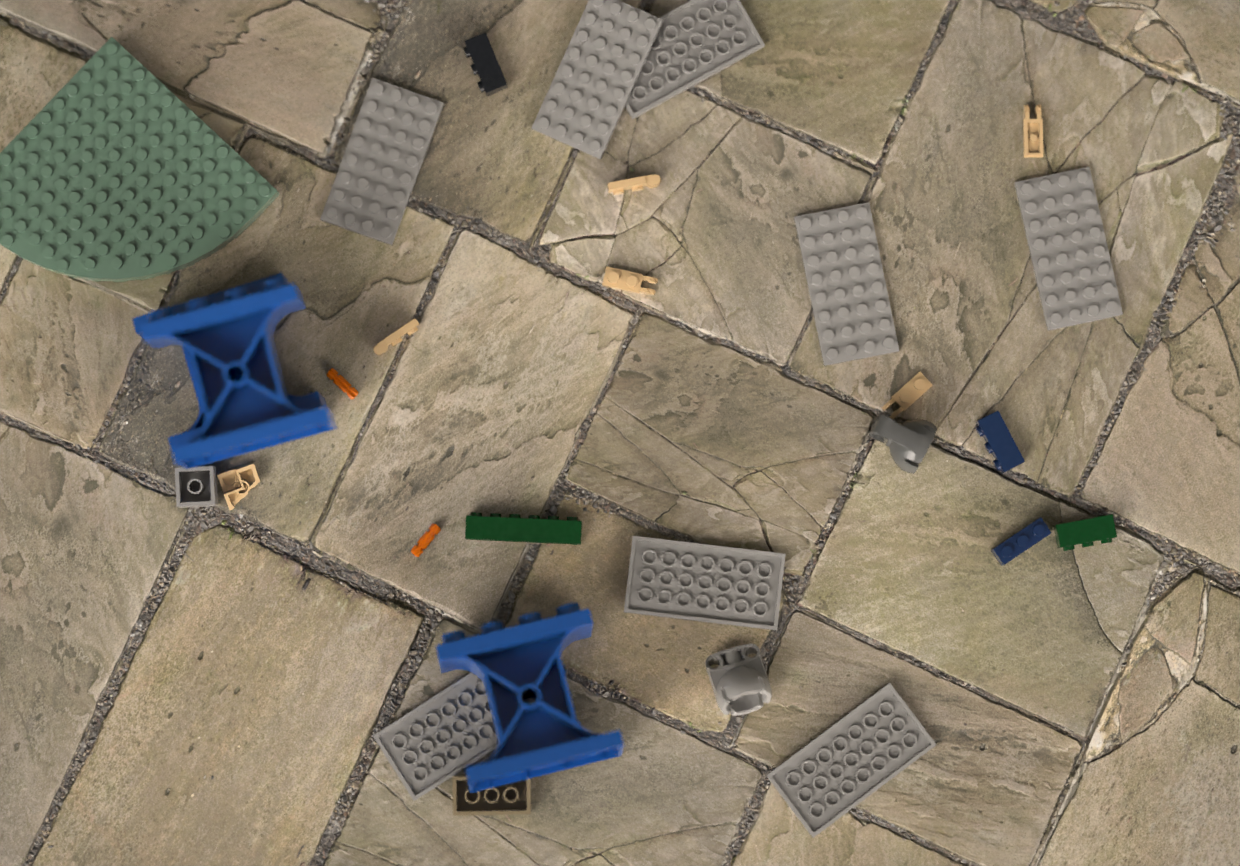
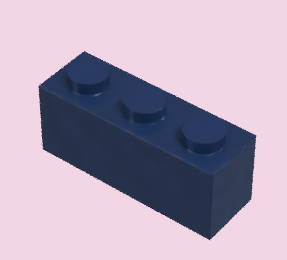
[975,411,1025,473]
[991,517,1052,566]

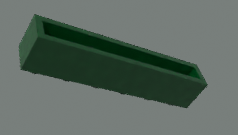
[465,512,582,545]

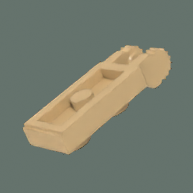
[1023,105,1043,158]
[607,174,661,195]
[602,266,658,295]
[373,318,420,355]
[882,372,933,419]

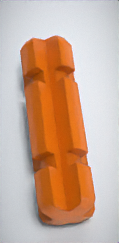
[326,368,359,399]
[411,523,441,557]

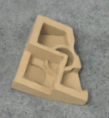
[217,461,260,510]

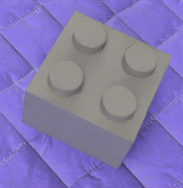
[175,466,218,508]

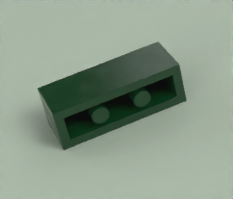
[1053,514,1117,551]

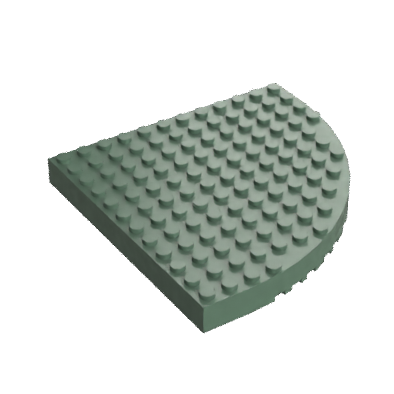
[0,37,280,282]

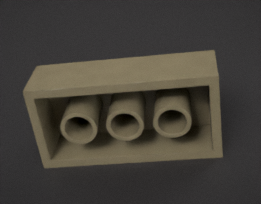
[452,776,531,816]

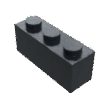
[463,32,508,96]

